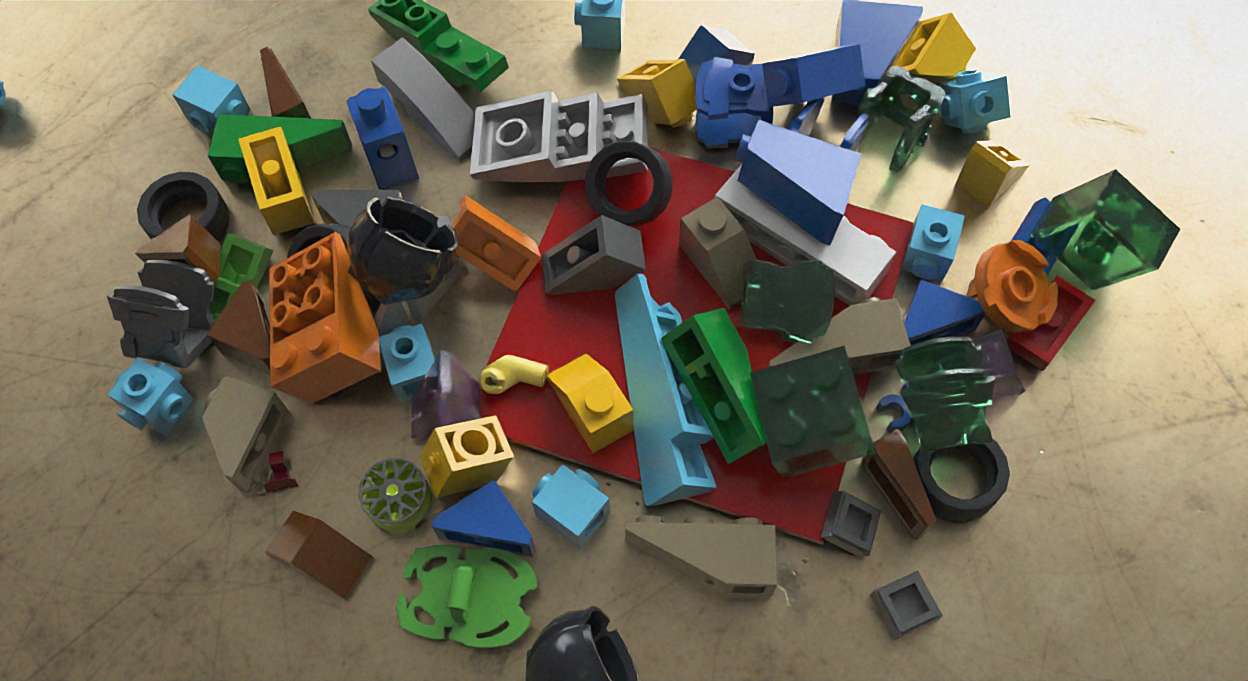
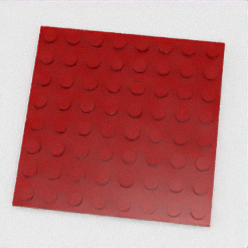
[462,147,914,545]

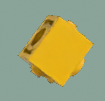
[419,415,514,498]

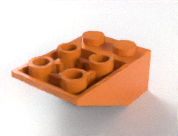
[269,232,381,404]

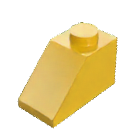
[884,12,976,84]
[617,59,697,127]
[238,127,315,235]
[546,354,634,453]

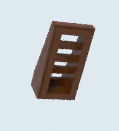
[260,46,311,118]
[861,429,937,540]

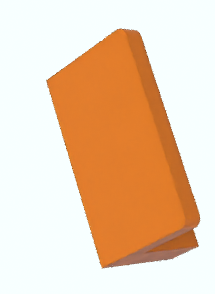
[451,195,541,292]

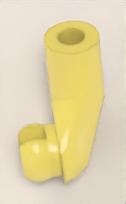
[478,355,549,394]

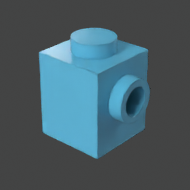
[574,0,625,50]
[173,65,250,133]
[901,204,965,281]
[379,323,444,403]
[532,464,610,550]

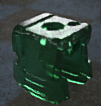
[854,66,946,173]
[736,260,835,344]
[895,337,995,453]

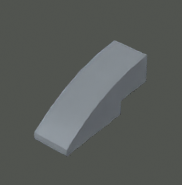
[371,37,475,161]

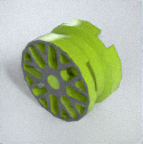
[358,458,433,534]

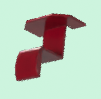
[264,451,299,493]

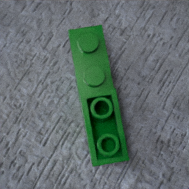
[368,0,509,93]

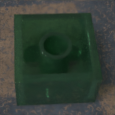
[1030,169,1181,291]
[750,345,877,478]

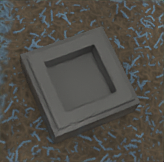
[821,491,881,557]
[871,571,943,640]

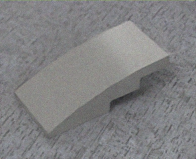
[470,90,648,182]

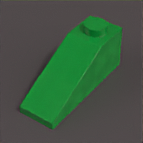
[208,114,352,183]
[661,308,768,464]

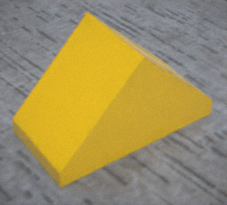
[956,141,1030,208]

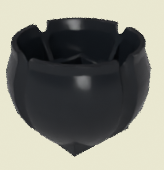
[347,197,459,305]
[526,606,640,681]

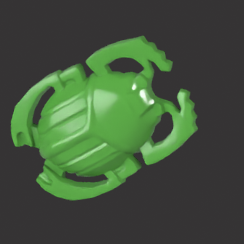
[396,545,537,648]

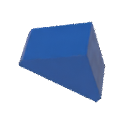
[678,24,755,84]
[903,279,986,355]
[432,480,535,557]

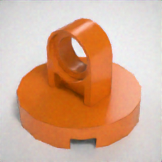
[966,240,1058,333]

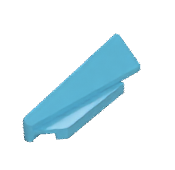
[615,273,717,506]

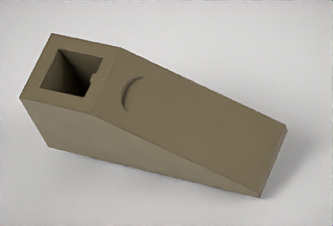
[625,515,777,596]

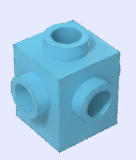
[939,69,1011,133]
[107,357,195,436]

